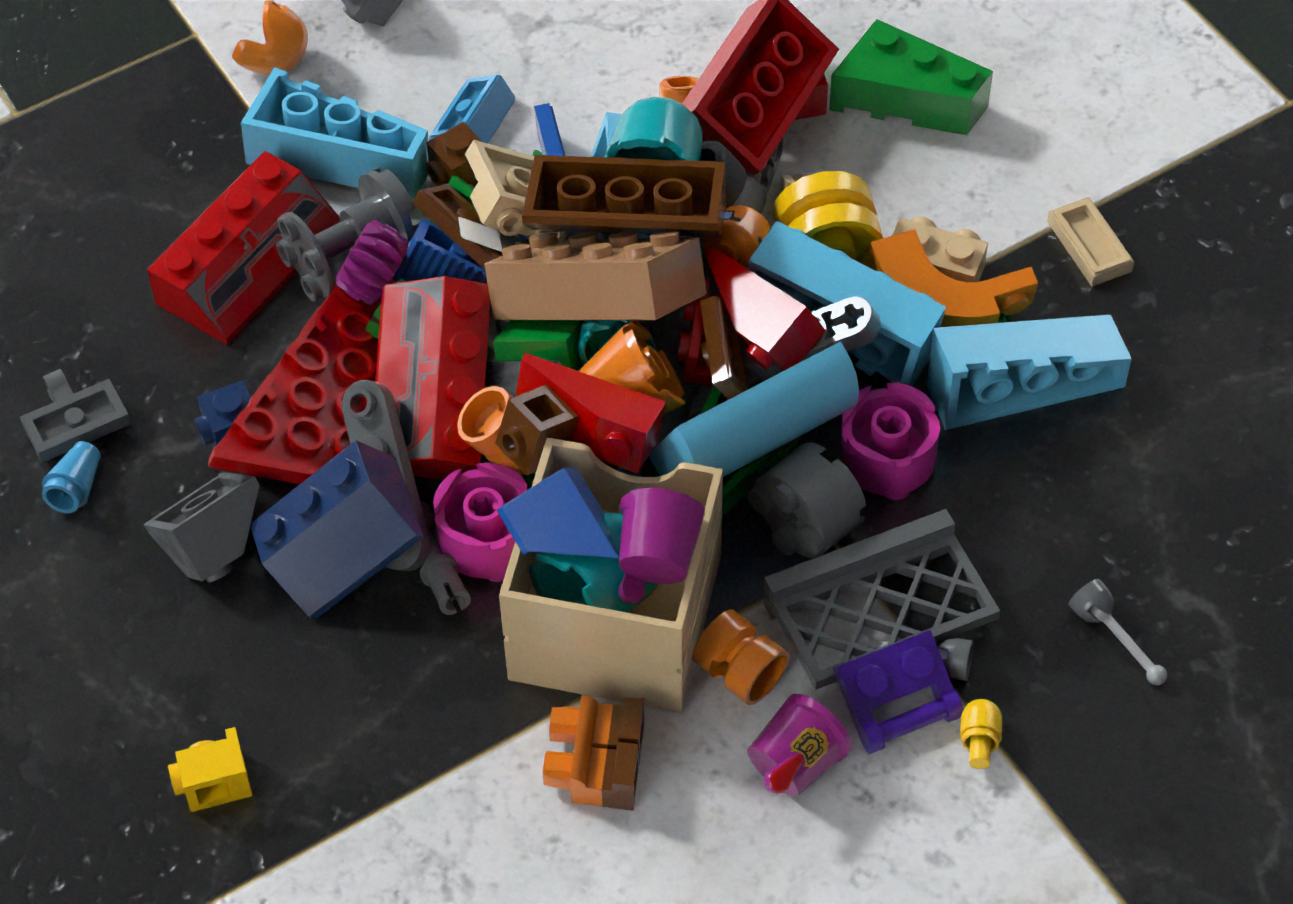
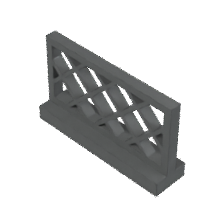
[763,509,1000,690]

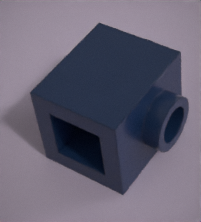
[194,380,251,448]

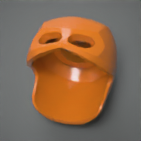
[232,0,308,75]

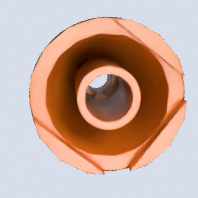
[570,320,686,442]

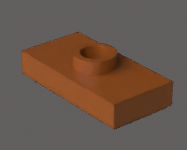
[700,296,748,400]

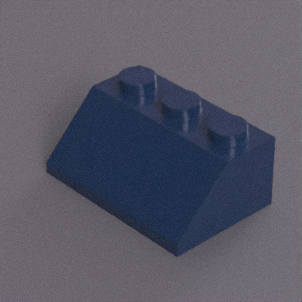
[250,440,423,620]

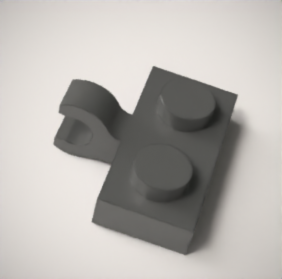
[20,369,131,463]

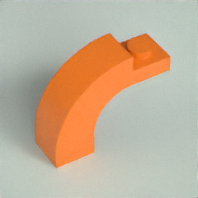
[867,229,1038,327]

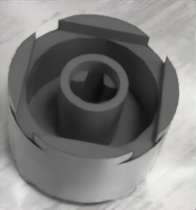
[747,442,866,559]

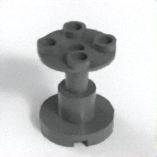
[276,167,420,301]

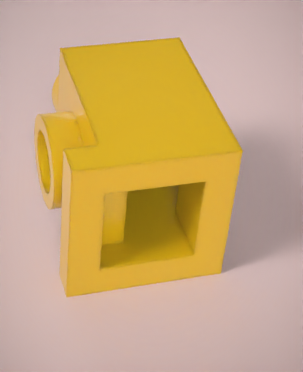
[168,727,253,812]

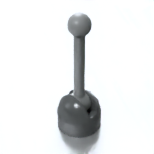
[1069,579,1167,685]

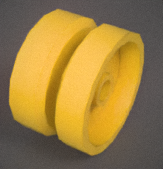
[772,171,883,267]

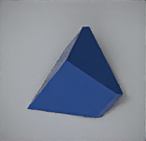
[497,467,619,558]

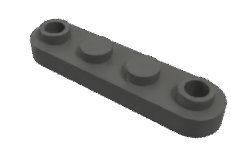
[342,380,431,571]

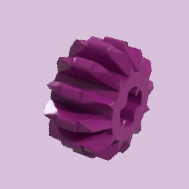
[336,220,408,305]

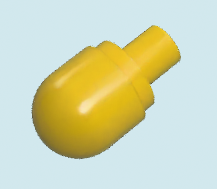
[960,699,1002,769]

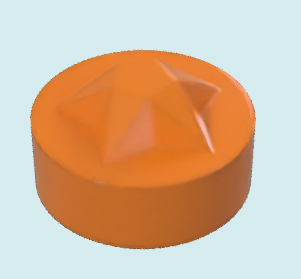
[659,76,698,104]

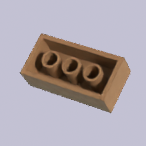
[484,230,707,320]

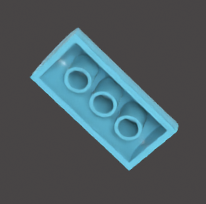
[648,341,859,477]

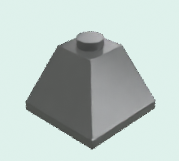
[143,472,259,582]

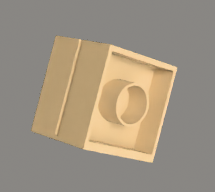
[499,437,723,714]

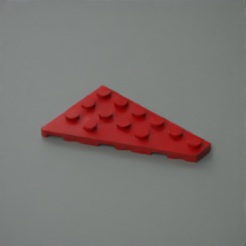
[208,277,395,484]

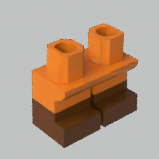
[543,695,645,811]

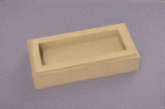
[1047,197,1134,287]

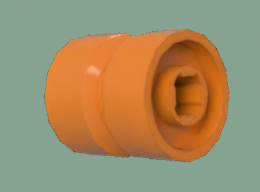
[457,386,525,475]
[692,609,790,705]

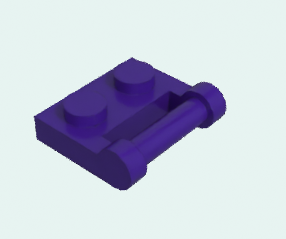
[832,630,964,754]

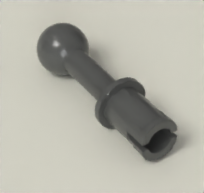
[420,501,471,615]

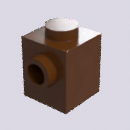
[426,122,483,187]
[495,384,578,475]

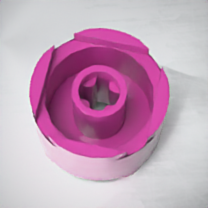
[839,383,940,500]
[433,463,528,582]

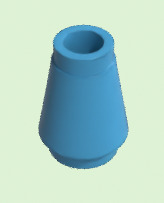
[42,441,101,513]

